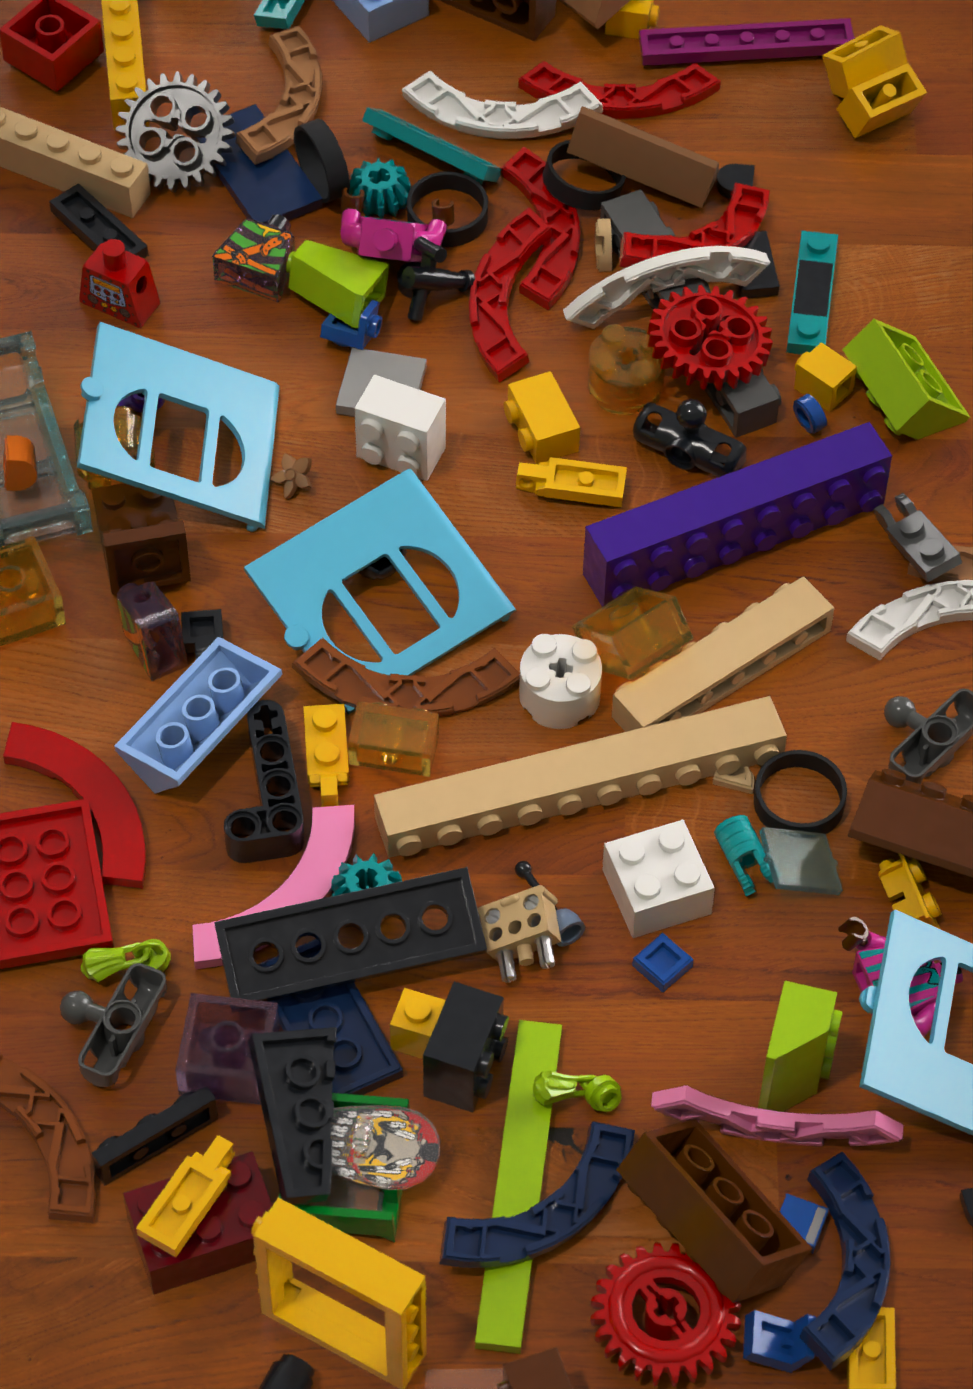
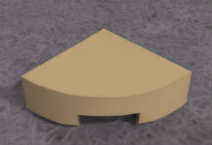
[595,219,612,272]
[712,766,754,794]

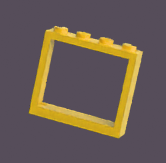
[251,1198,427,1389]

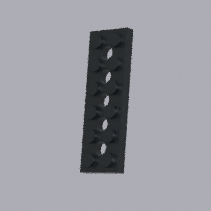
[214,867,487,1009]

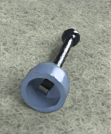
[515,861,585,946]

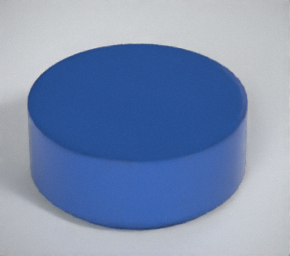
[793,394,827,434]

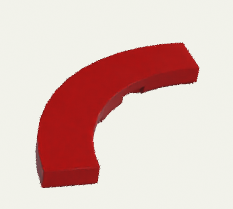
[518,61,721,119]
[501,147,580,311]
[619,183,770,268]
[469,207,553,383]
[3,722,146,889]

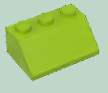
[842,319,970,440]
[758,981,843,1112]

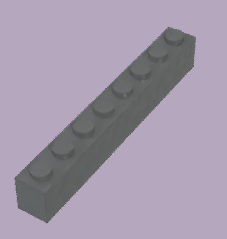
[600,189,781,438]

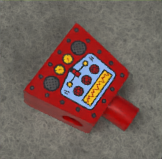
[79,239,160,329]

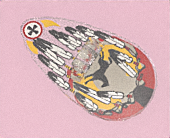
[330,1105,440,1190]

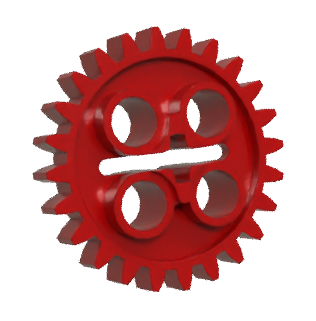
[647,285,773,391]

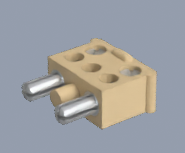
[478,885,561,983]

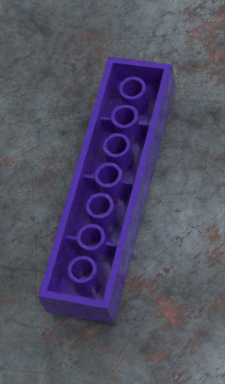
[583,422,892,609]

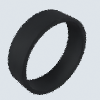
[294,119,350,203]
[543,140,626,210]
[407,172,488,247]
[753,750,847,841]

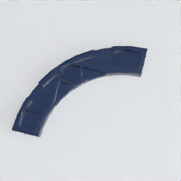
[439,1121,635,1268]
[800,1151,891,1371]

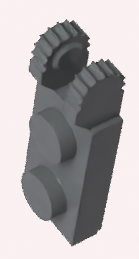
[874,493,962,582]

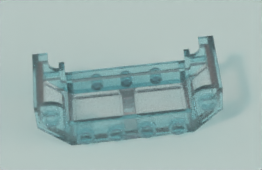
[0,331,93,555]

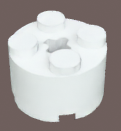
[519,634,602,729]

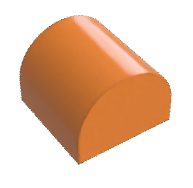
[3,435,37,491]

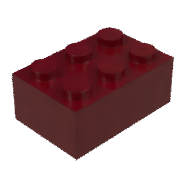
[123,1151,273,1295]

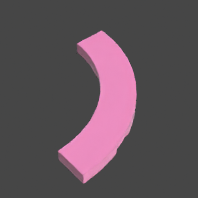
[192,805,355,969]
[651,1085,903,1146]

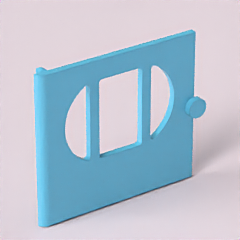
[77,322,280,532]
[244,469,516,715]
[859,909,973,1135]

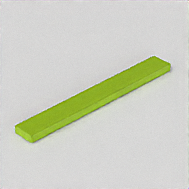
[475,1020,562,1354]

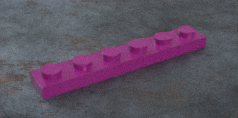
[639,18,854,65]

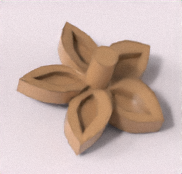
[270,453,312,500]

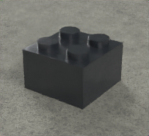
[423,981,509,1113]

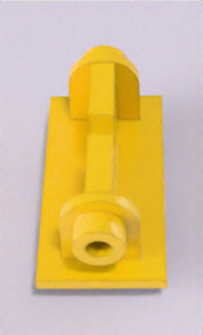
[878,853,942,929]

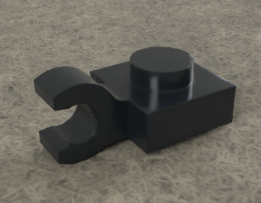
[181,609,223,659]

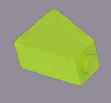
[286,240,389,329]

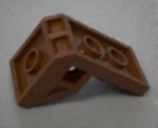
[91,483,191,594]

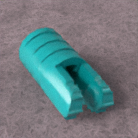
[714,815,779,897]

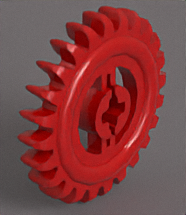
[590,1242,741,1387]

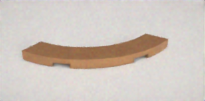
[236,26,322,165]

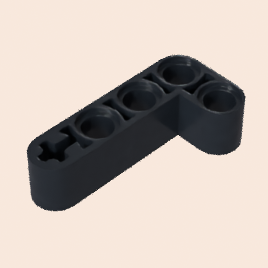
[224,700,305,863]

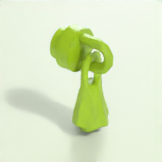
[81,939,171,982]
[532,1071,621,1112]

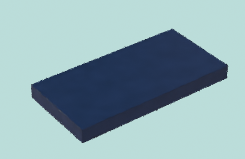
[192,104,323,228]
[258,939,403,1095]

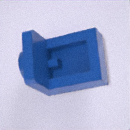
[320,300,382,350]
[743,1310,816,1373]

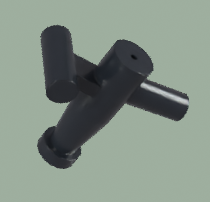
[402,237,475,321]

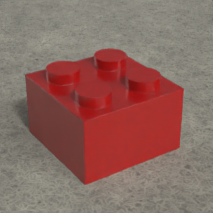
[0,0,104,92]

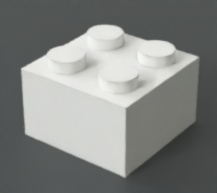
[355,375,446,481]
[602,820,715,938]

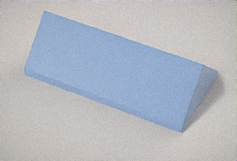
[114,637,283,794]

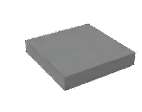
[336,347,427,417]

